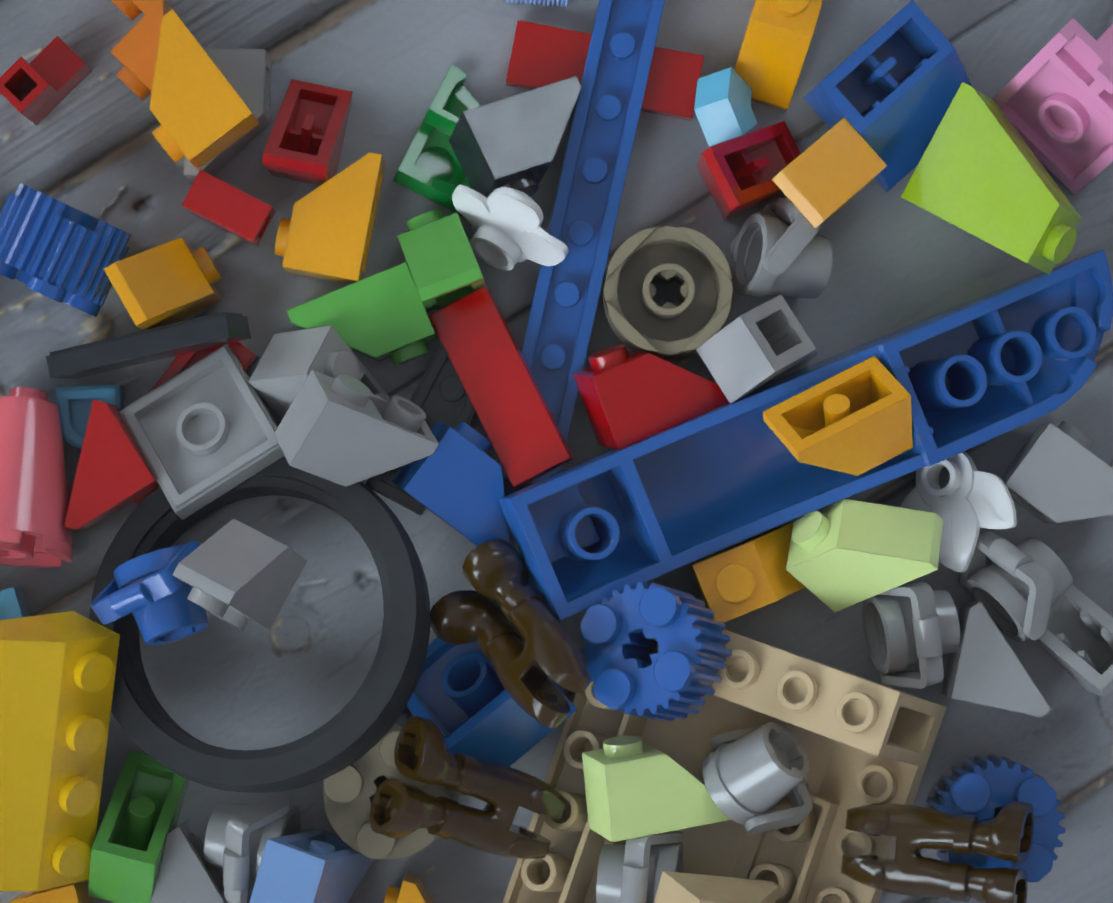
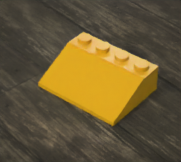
[0,611,120,891]

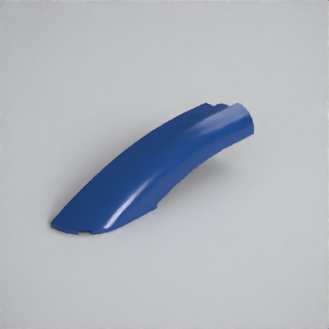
[498,249,1113,620]

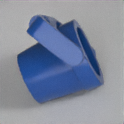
[90,540,209,646]

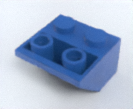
[803,0,972,192]

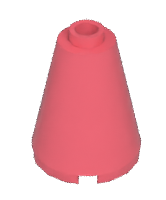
[0,387,74,568]

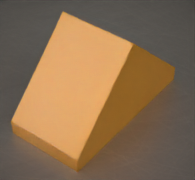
[772,117,887,228]

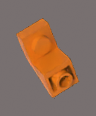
[110,0,172,102]

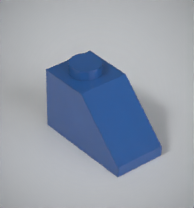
[391,420,510,546]

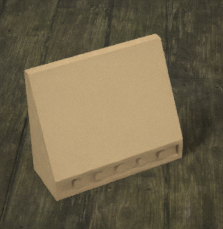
[502,598,947,903]

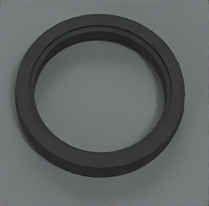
[89,456,431,793]

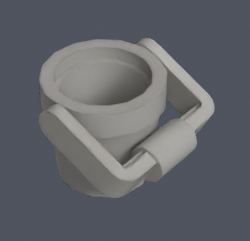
[730,196,833,299]
[960,530,1073,643]
[862,581,961,689]
[702,721,813,835]
[204,795,301,903]
[596,831,684,903]

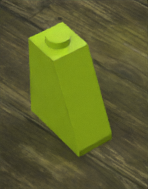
[901,82,1081,275]

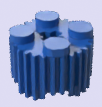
[0,183,131,317]
[580,582,732,721]
[926,754,1065,882]

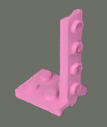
[992,18,1113,195]

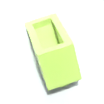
[786,499,943,612]
[582,736,732,842]

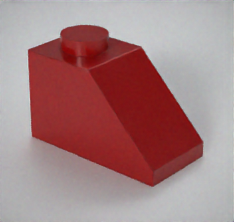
[573,344,729,450]

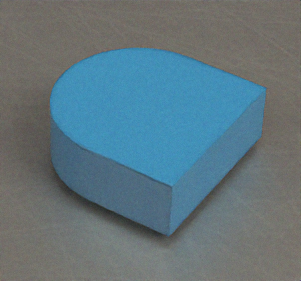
[56,385,124,449]

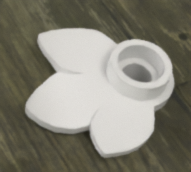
[452,185,569,271]
[901,451,1017,572]

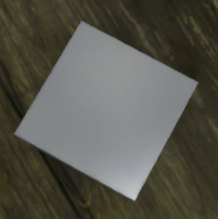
[119,344,285,520]

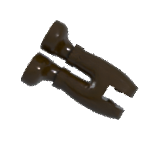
[430,539,592,728]
[369,716,567,859]
[841,801,1034,903]

